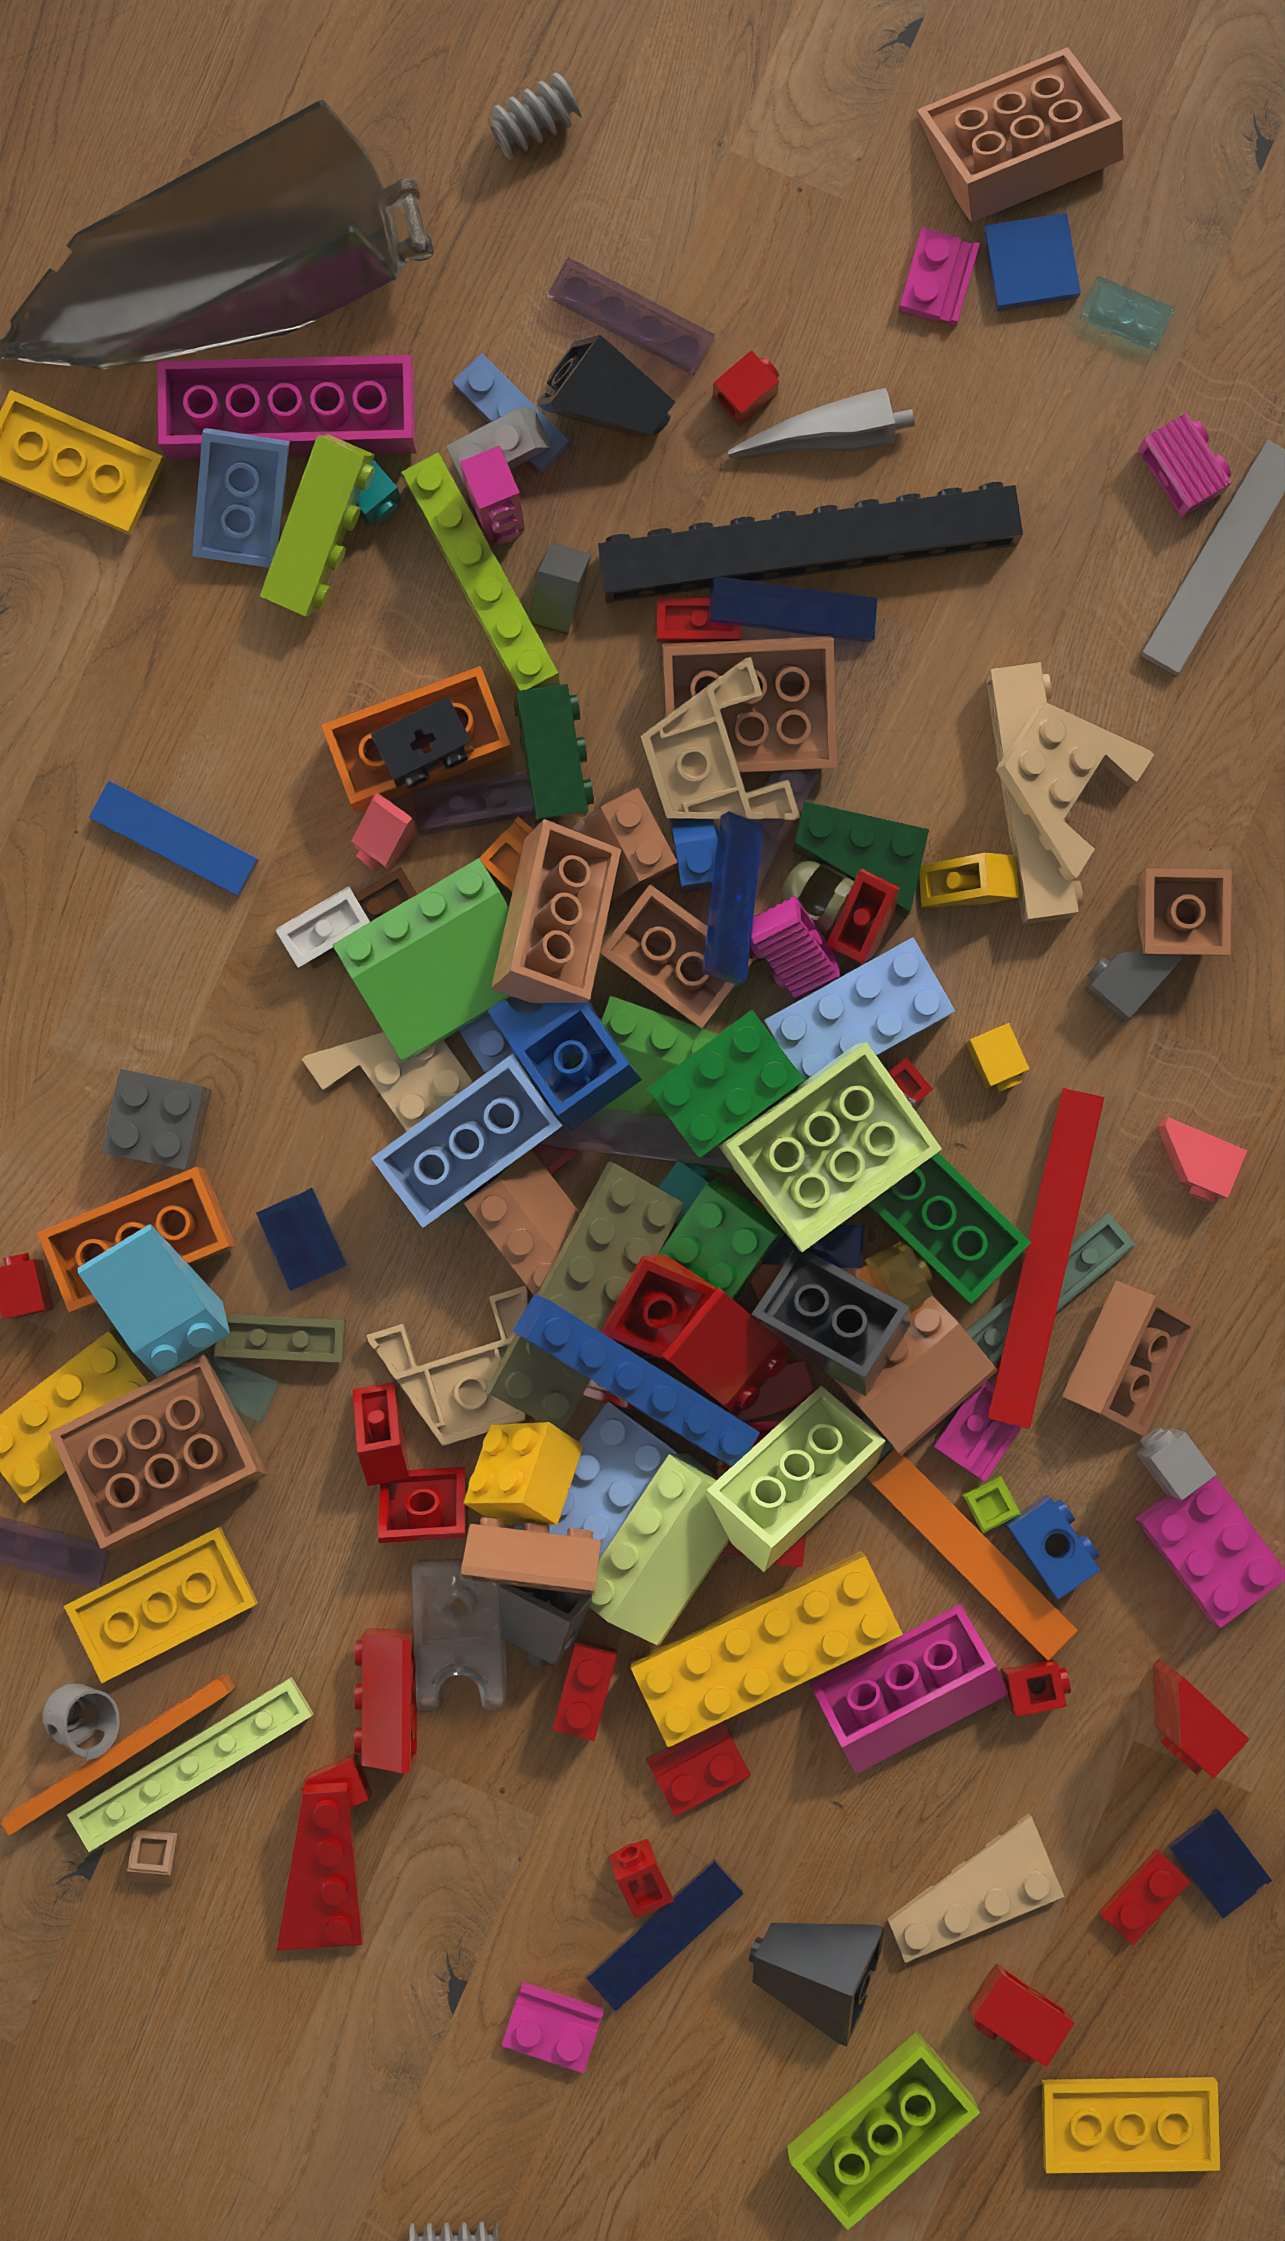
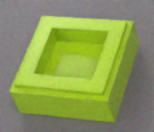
[962,1475,1021,1533]

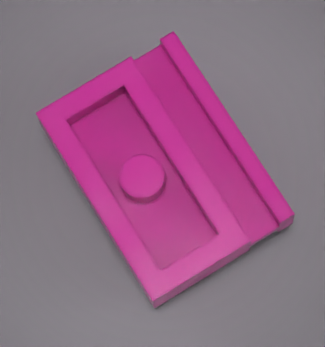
[898,227,980,327]
[932,1380,1021,1482]
[502,1981,604,2074]

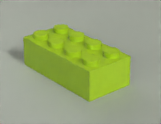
[787,2031,980,2230]

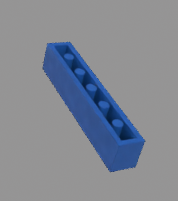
[512,1294,760,1467]

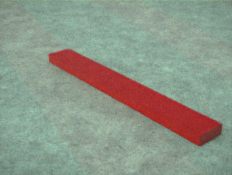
[987,1088,1105,1429]

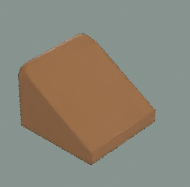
[127,1830,178,1885]

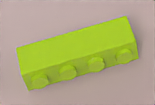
[260,434,375,617]

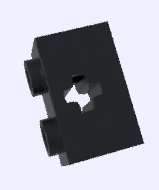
[371,696,474,788]

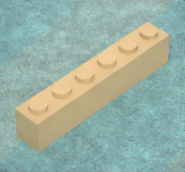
[985,662,1083,925]

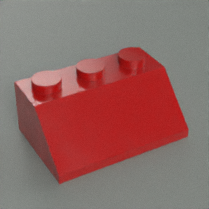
[354,1628,418,1773]
[1153,1659,1250,1779]

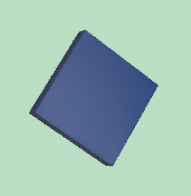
[983,213,1081,311]

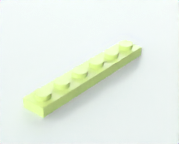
[67,1677,314,1852]

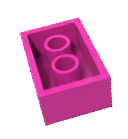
[1134,1476,1285,1628]

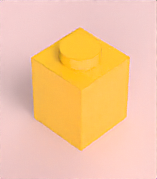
[965,1023,1030,1092]

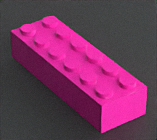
[157,355,417,460]

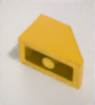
[919,853,1020,908]

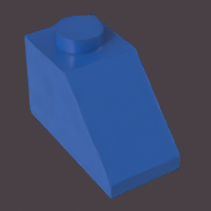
[669,818,724,893]

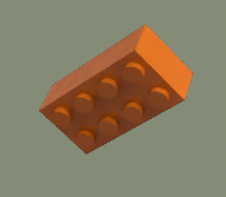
[321,666,513,813]
[37,1167,237,1313]

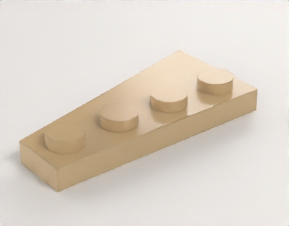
[887,1813,1065,1963]

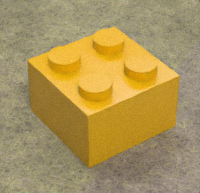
[463,1422,584,1525]

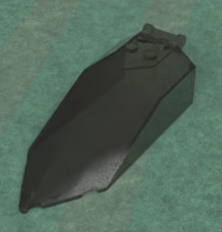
[0,99,434,369]

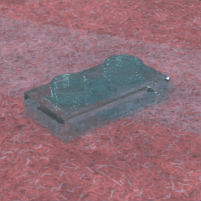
[1079,276,1174,351]

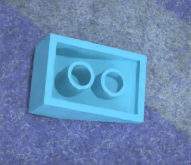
[77,1224,230,1377]

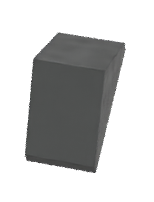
[529,542,591,635]

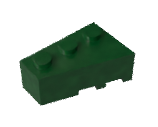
[513,684,594,824]
[792,801,929,919]

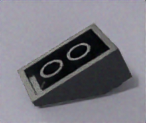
[752,1246,910,1396]

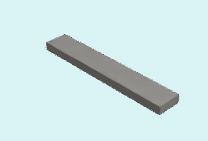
[1140,440,1285,676]

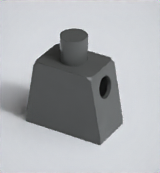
[499,1584,592,1667]

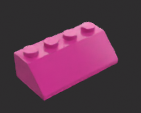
[809,1604,1009,1774]

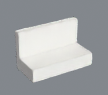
[276,886,370,968]

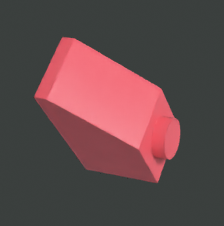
[351,793,419,872]
[1157,1117,1247,1203]

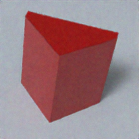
[601,1254,716,1362]
[378,1466,469,1543]

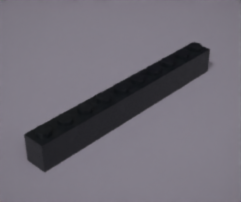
[598,482,1023,603]

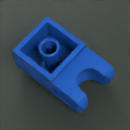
[488,1000,642,1130]

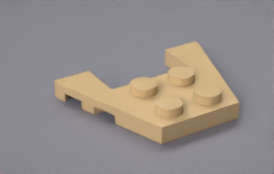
[641,657,800,820]
[996,702,1155,881]
[301,1032,473,1194]
[366,1285,528,1446]

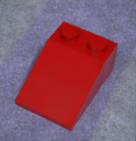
[662,1287,791,1416]

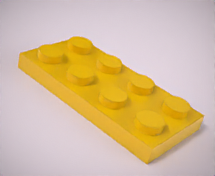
[0,390,165,536]
[0,1330,151,1503]
[64,1526,258,1683]
[1042,2077,1220,2173]

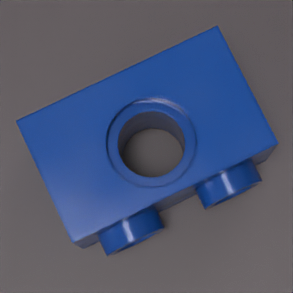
[1004,1495,1100,1599]

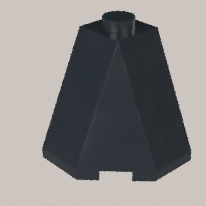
[538,335,675,437]
[749,1923,884,2047]

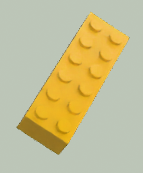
[631,1551,903,1747]

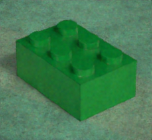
[647,1010,805,1158]
[658,1178,785,1302]

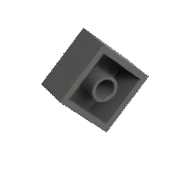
[101,1069,212,1171]

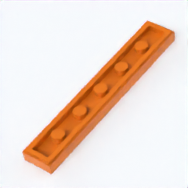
[865,1448,1078,1661]
[1,1674,235,1836]

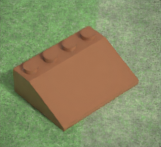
[917,47,1124,223]
[662,636,838,772]
[49,1355,268,1552]

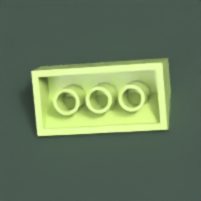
[705,1386,886,1572]
[589,1453,730,1645]

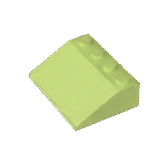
[718,1042,942,1252]

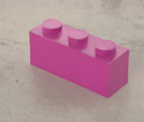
[460,446,525,545]

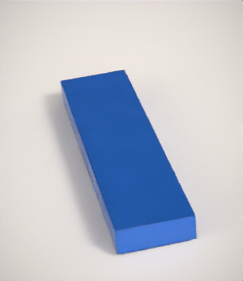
[89,781,259,897]

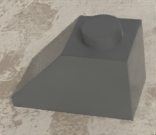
[1084,951,1185,1022]

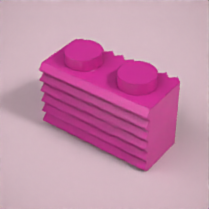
[1138,412,1231,518]
[749,897,840,998]

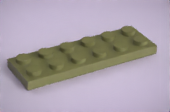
[485,1161,685,1431]

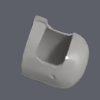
[43,1683,120,1760]

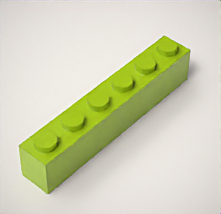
[401,452,560,691]

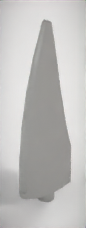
[728,388,915,458]

